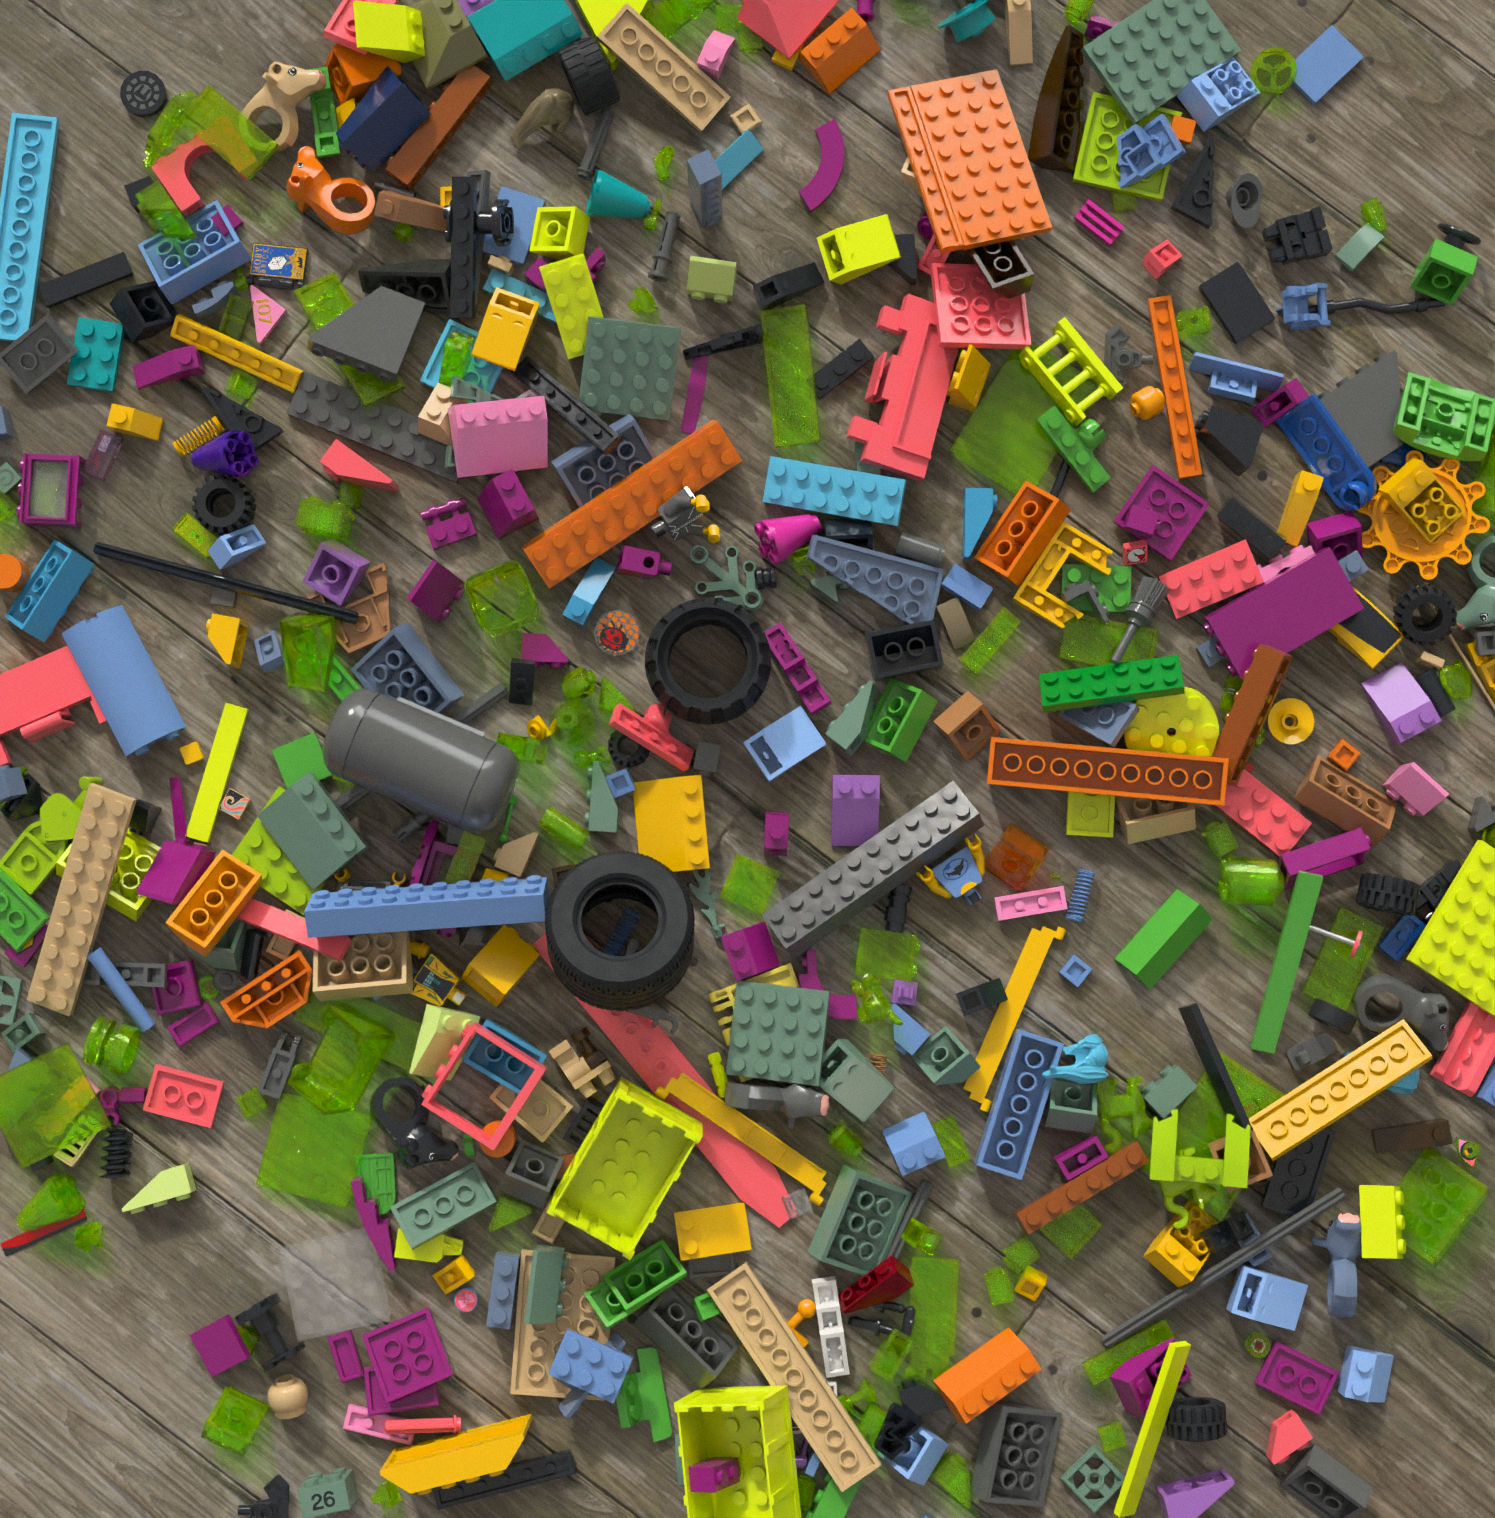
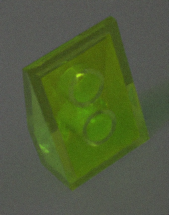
[279,613,337,691]

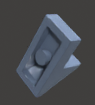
[254,630,289,672]

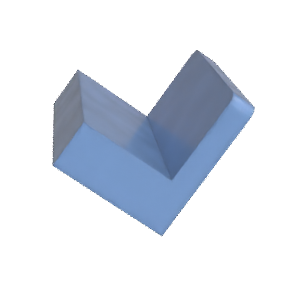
[940,564,993,612]

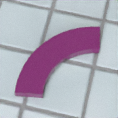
[799,119,844,213]
[409,820,439,886]

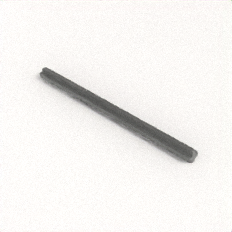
[335,683,509,811]

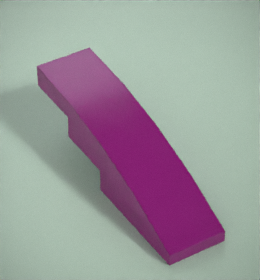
[765,622,832,716]
[351,1176,398,1271]

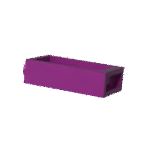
[1276,828,1372,890]
[421,840,481,938]

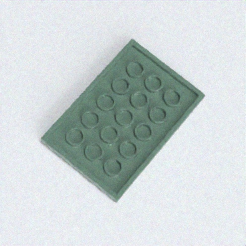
[1080,0,1241,125]

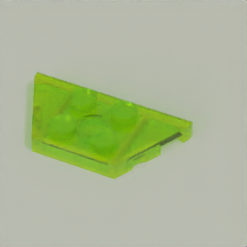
[142,90,198,169]

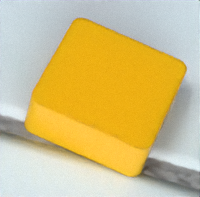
[180,742,204,765]

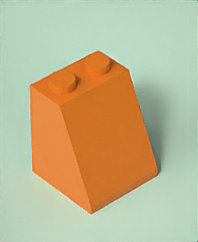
[324,44,401,105]

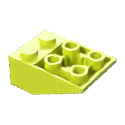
[817,214,901,285]

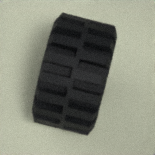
[192,474,256,536]
[1393,583,1457,646]
[1356,873,1421,916]
[1166,1397,1227,1442]

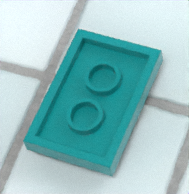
[67,317,125,393]

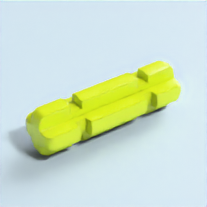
[708,1052,728,1098]

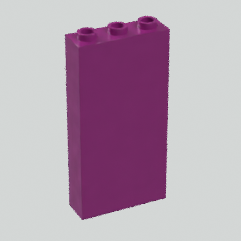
[1203,547,1364,679]

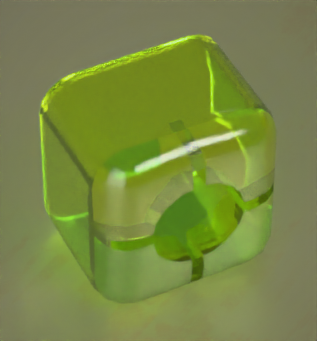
[464,560,541,637]

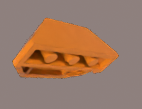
[220,950,313,1028]

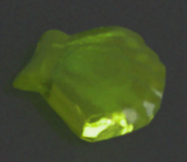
[1440,659,1472,700]

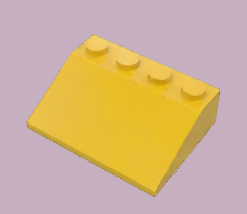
[633,775,710,872]

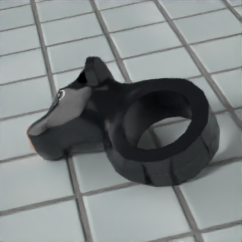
[369,1077,459,1169]

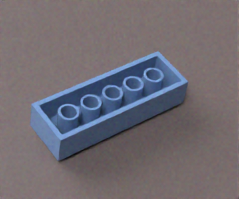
[974,1028,1064,1180]

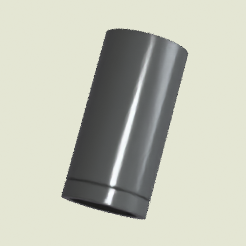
[895,532,946,568]

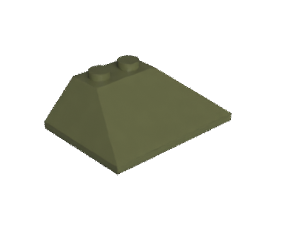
[410,0,488,90]

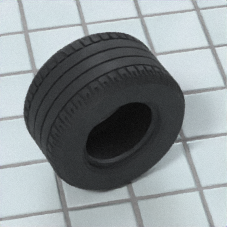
[545,851,695,1011]

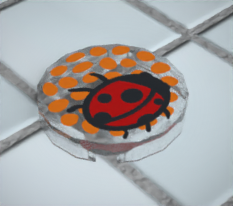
[594,610,640,657]

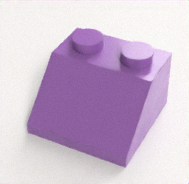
[302,538,371,606]

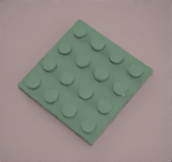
[579,316,681,421]
[726,980,831,1086]

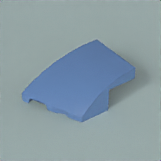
[1117,114,1186,189]

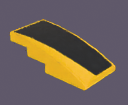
[1328,586,1405,670]

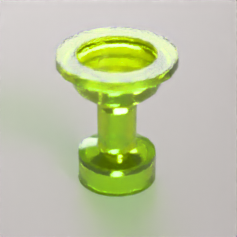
[838,1377,879,1413]

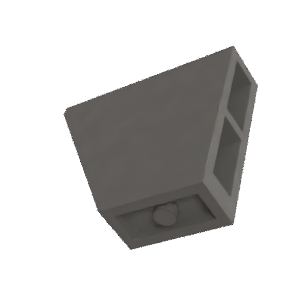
[307,286,425,383]
[1318,350,1404,468]

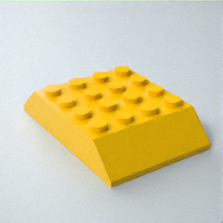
[380,1414,533,1495]

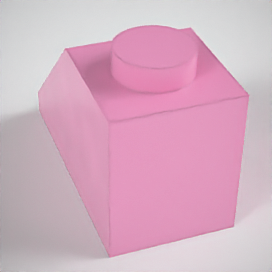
[697,30,735,81]

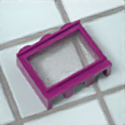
[17,453,86,528]

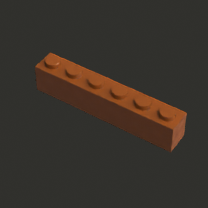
[386,65,493,191]
[1211,644,1293,785]
[1012,1141,1149,1235]

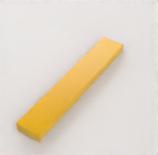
[170,314,304,393]

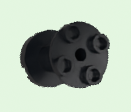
[443,199,514,246]
[234,1293,306,1372]

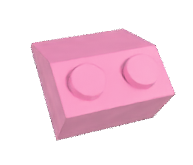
[1383,762,1449,817]

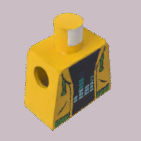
[410,953,467,1007]

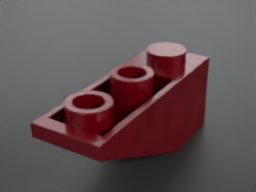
[838,1255,914,1314]

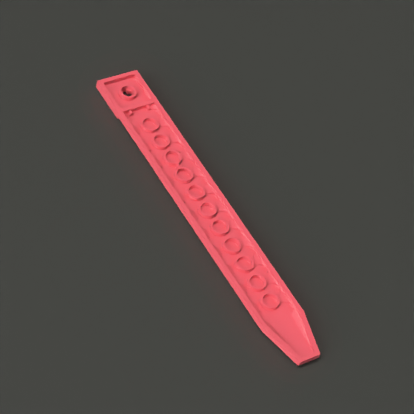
[533,934,797,1228]

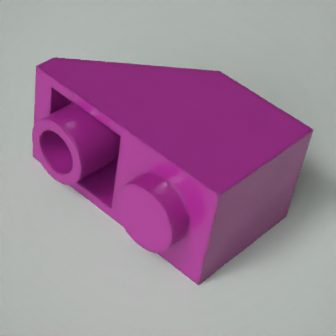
[521,633,569,669]

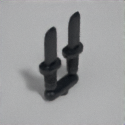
[848,1301,916,1340]

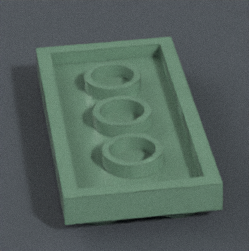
[390,1161,497,1250]

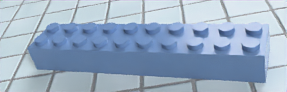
[304,875,549,938]

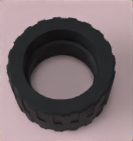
[557,35,620,116]

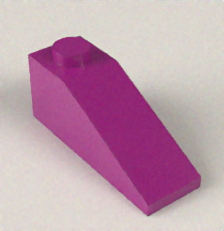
[132,345,205,389]

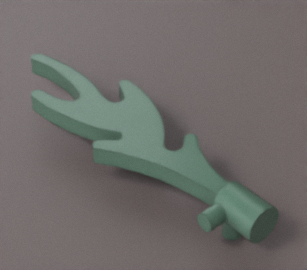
[689,869,725,939]

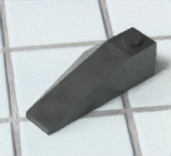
[358,259,451,314]

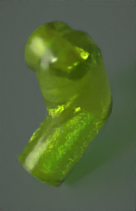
[654,146,675,181]

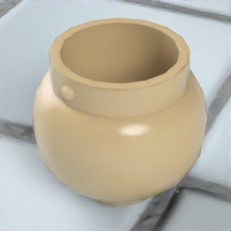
[267,1374,308,1419]

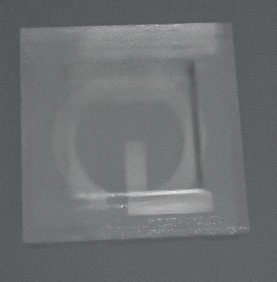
[781,1188,812,1219]

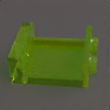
[854,927,921,982]

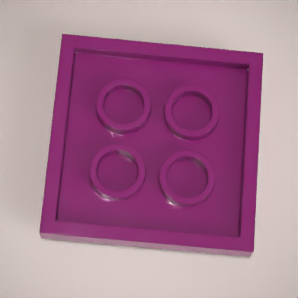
[1112,465,1210,562]
[362,1307,454,1404]

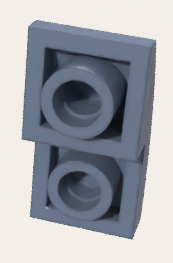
[192,281,239,320]

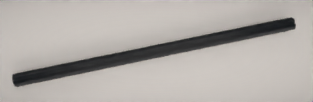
[93,542,359,624]

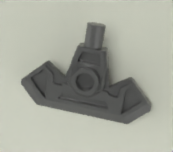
[1104,324,1153,387]

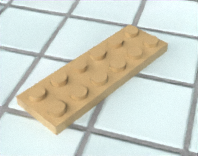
[596,3,730,133]

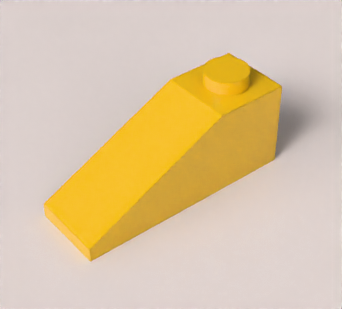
[1278,470,1324,547]

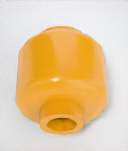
[1129,386,1165,420]

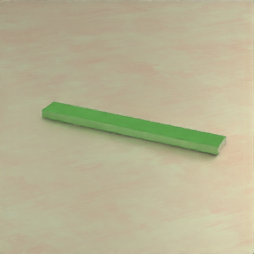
[1250,870,1323,1054]

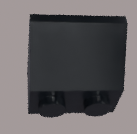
[109,281,178,342]
[825,518,873,574]

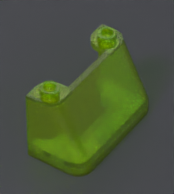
[287,1004,391,1115]

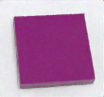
[151,959,203,1016]
[189,1314,251,1377]

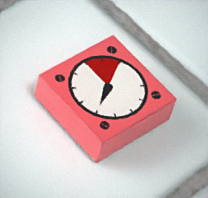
[1123,540,1147,566]

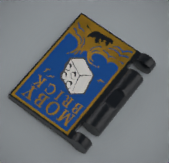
[247,243,308,291]

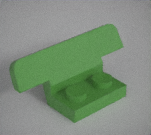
[616,1346,672,1442]

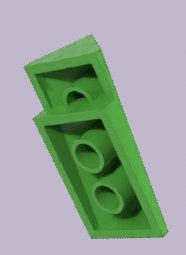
[1114,889,1213,990]
[584,1239,687,1330]

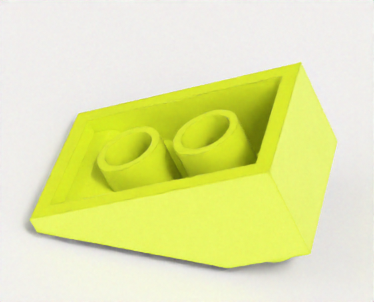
[353,1,425,63]

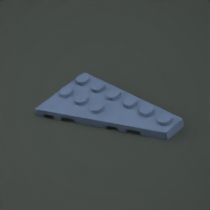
[807,535,944,625]

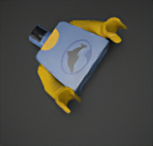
[916,834,985,905]

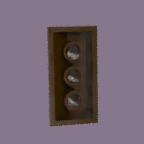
[967,240,1034,298]

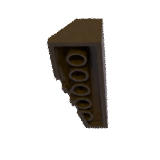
[1028,25,1084,173]

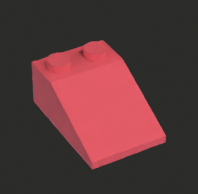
[320,439,399,492]

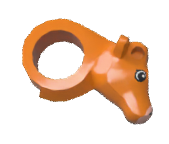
[286,146,375,234]

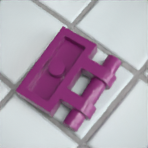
[420,497,477,550]

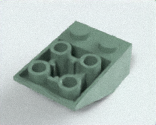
[820,1039,896,1123]

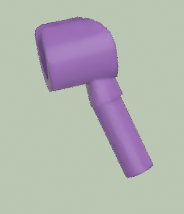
[795,1438,809,1468]

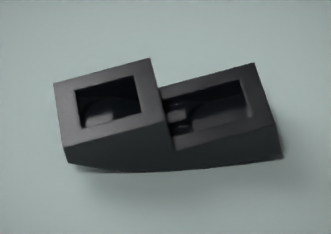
[1200,1211,1254,1254]

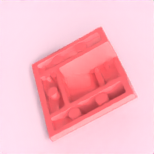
[737,0,840,60]

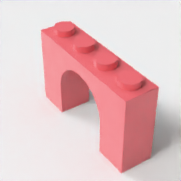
[151,116,263,217]

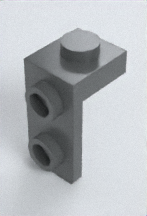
[1060,580,1110,626]

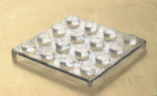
[279,1228,392,1341]

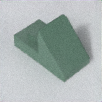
[810,575,851,605]
[1,1013,46,1053]

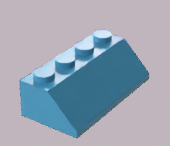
[5,539,94,642]

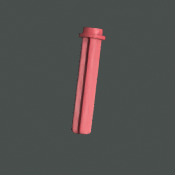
[384,1415,461,1435]

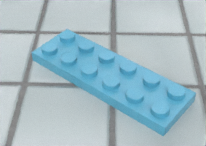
[762,456,907,526]

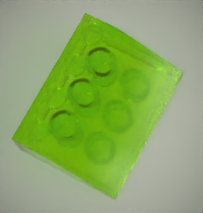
[1398,1148,1491,1268]

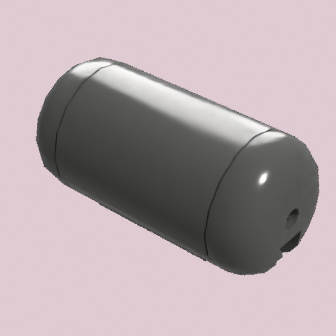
[322,689,520,834]

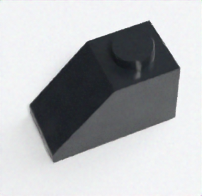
[887,234,917,285]
[129,798,162,836]
[897,1378,948,1415]

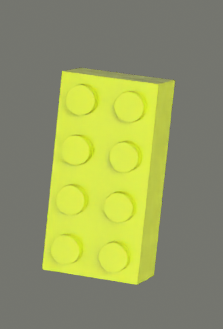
[539,253,604,360]

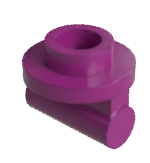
[917,213,934,238]

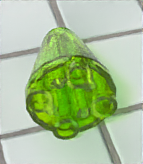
[16,1174,86,1232]

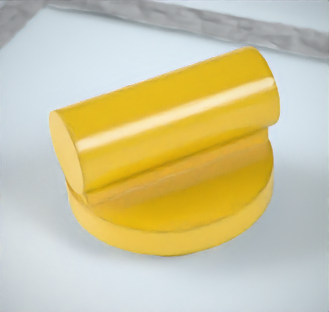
[527,715,552,741]

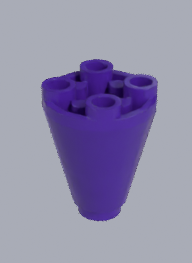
[192,430,258,477]

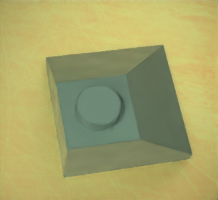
[187,919,247,971]
[910,1026,981,1085]

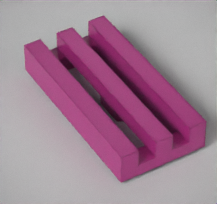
[1074,199,1124,247]

